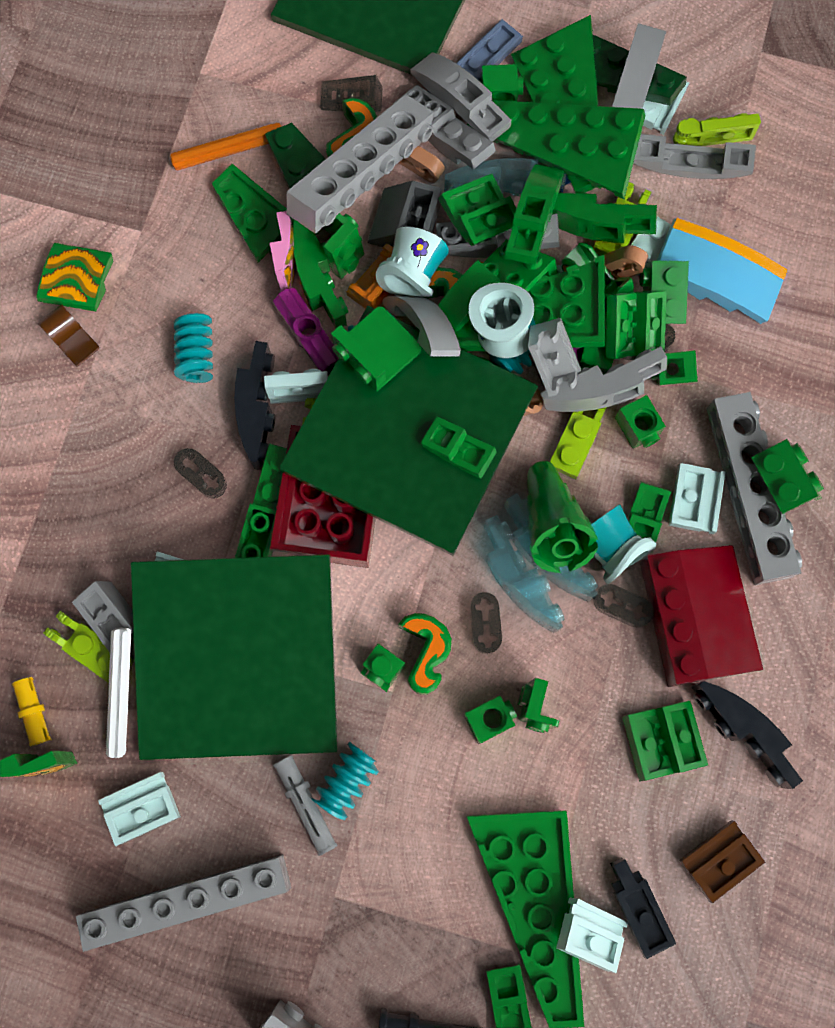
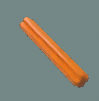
[170,123,281,171]

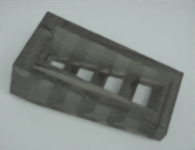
[320,75,383,112]

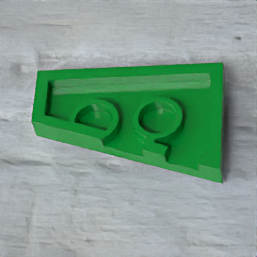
[212,164,294,263]

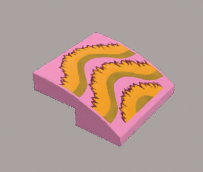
[270,211,297,292]

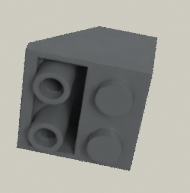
[368,181,441,247]

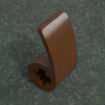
[38,304,100,367]

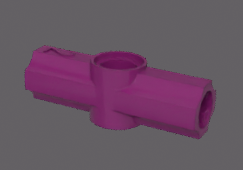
[273,287,339,375]

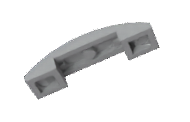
[612,23,666,109]
[634,134,756,179]
[382,296,461,356]

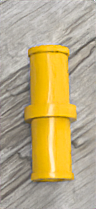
[11,677,51,747]

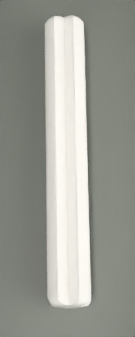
[106,627,131,758]

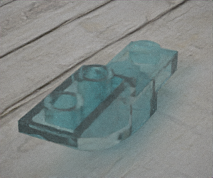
[444,158,566,197]
[504,493,598,602]
[484,515,565,633]

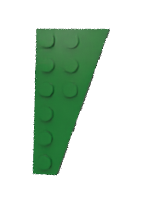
[511,15,598,194]
[466,100,646,199]
[416,255,605,352]
[466,810,585,1028]

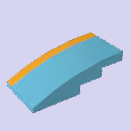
[657,218,787,324]

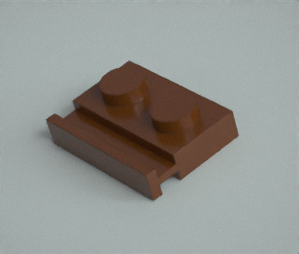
[679,820,766,903]

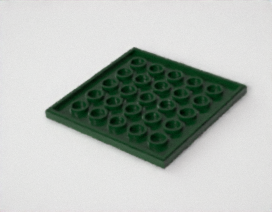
[271,0,465,75]
[279,305,538,556]
[131,554,338,760]

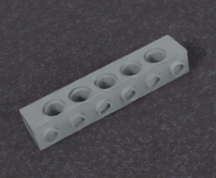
[287,94,434,234]
[706,392,802,586]
[76,854,292,952]

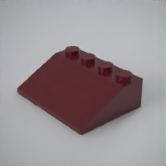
[270,425,376,568]
[640,545,764,687]

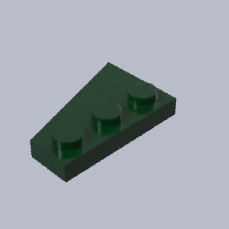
[265,123,326,189]

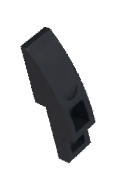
[234,341,276,470]
[691,681,803,789]

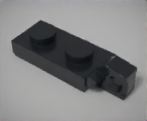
[610,857,676,959]

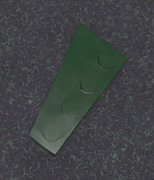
[593,35,687,106]

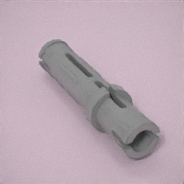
[273,755,338,856]

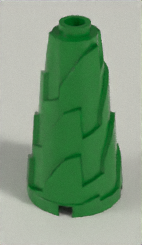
[527,461,598,573]

